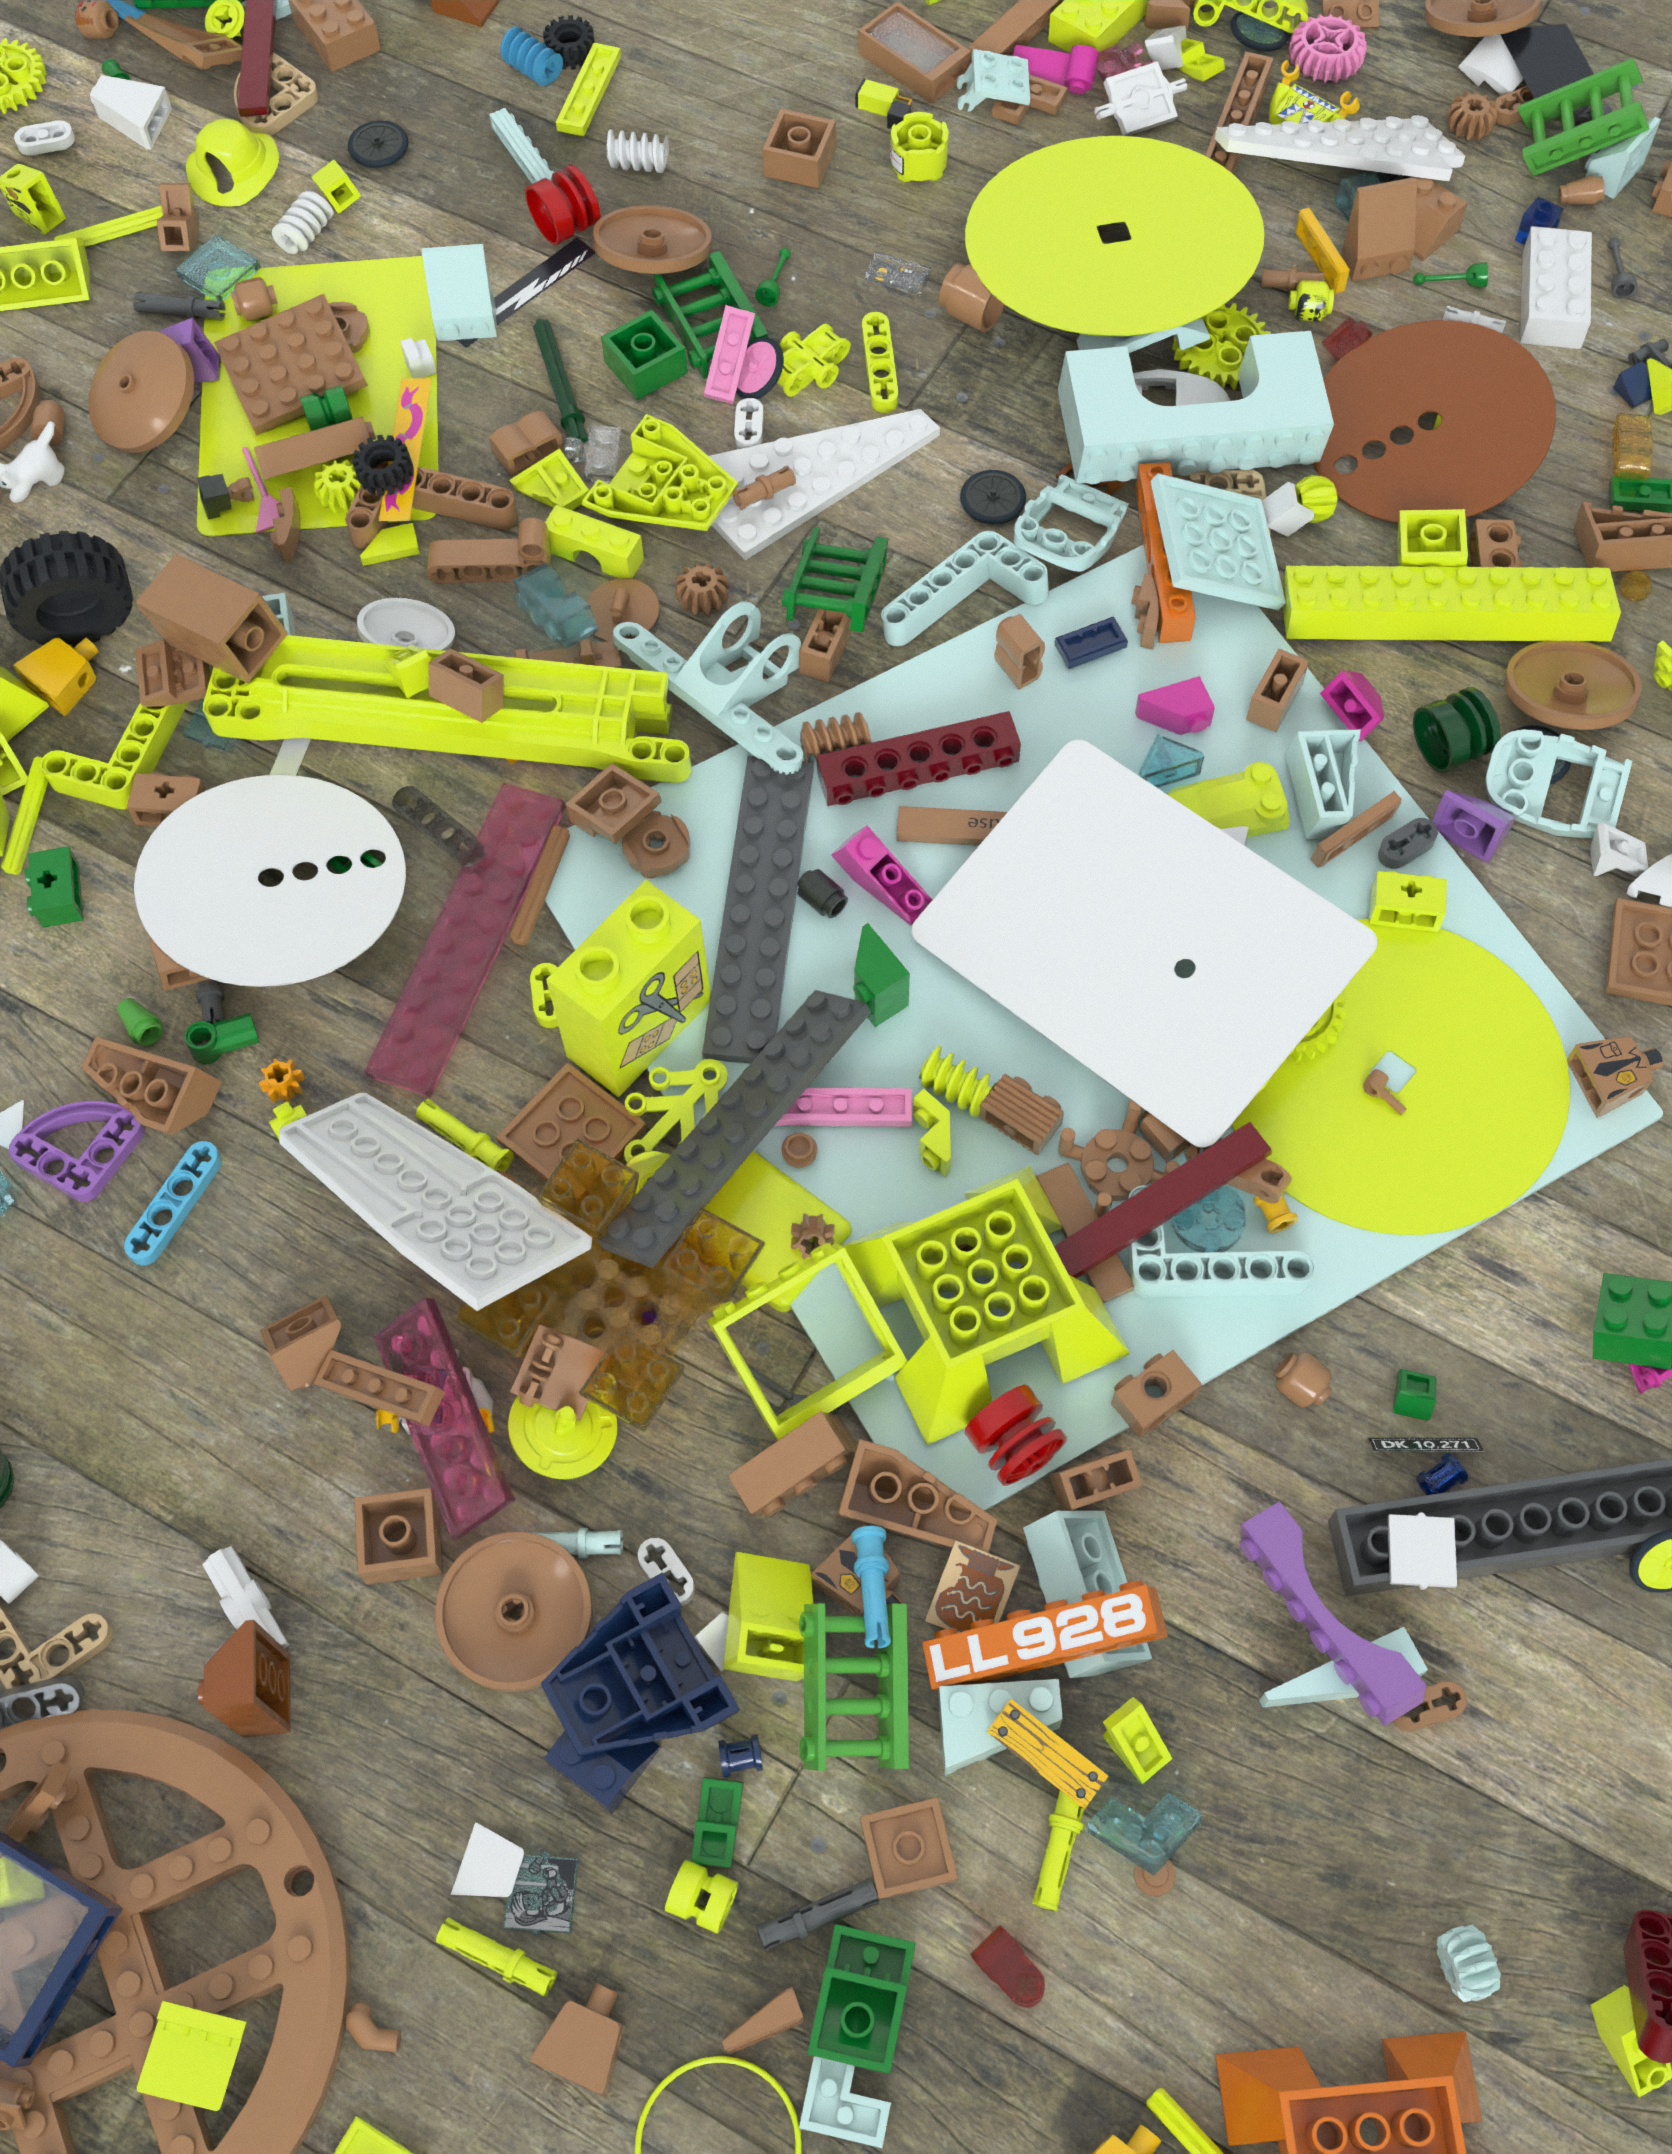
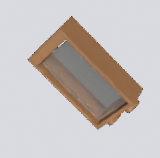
[858,1,971,104]

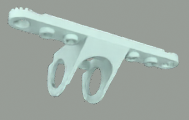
[613,601,803,775]

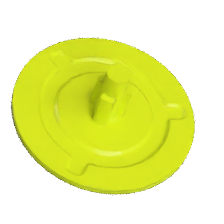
[508,1385,618,1479]

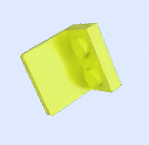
[137,2001,247,2111]

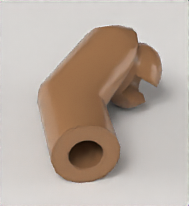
[345,2002,401,2052]

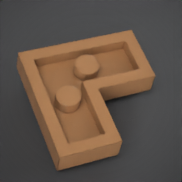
[992,74,1068,125]

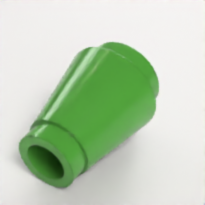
[117,998,163,1046]

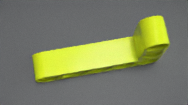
[40,702,189,810]

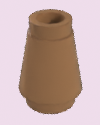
[1558,174,1604,205]

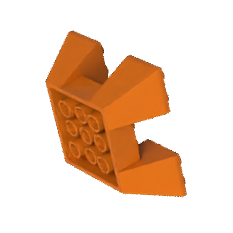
[1215,2031,1482,2154]

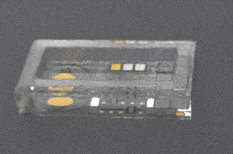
[865,252,931,296]

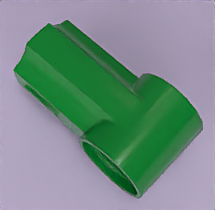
[184,1012,260,1065]

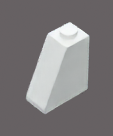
[90,75,172,150]

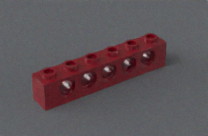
[817,711,1021,806]

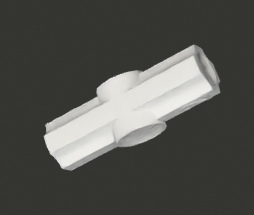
[202,1546,289,1649]

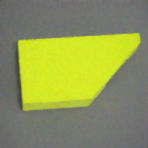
[1647,358,1672,415]
[360,523,420,566]

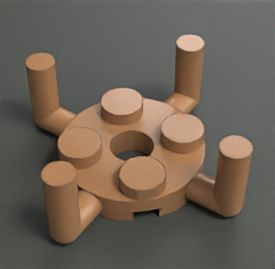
[1058,1100,1180,1218]

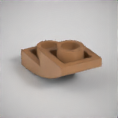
[270,487,300,562]
[1131,574,1159,650]

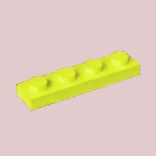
[556,43,621,137]

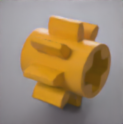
[259,1058,305,1103]

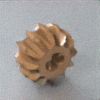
[1447,91,1498,142]
[675,561,729,617]

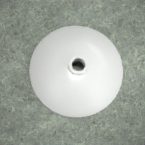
[356,598,455,651]

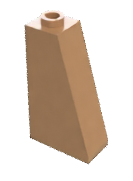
[254,416,376,479]

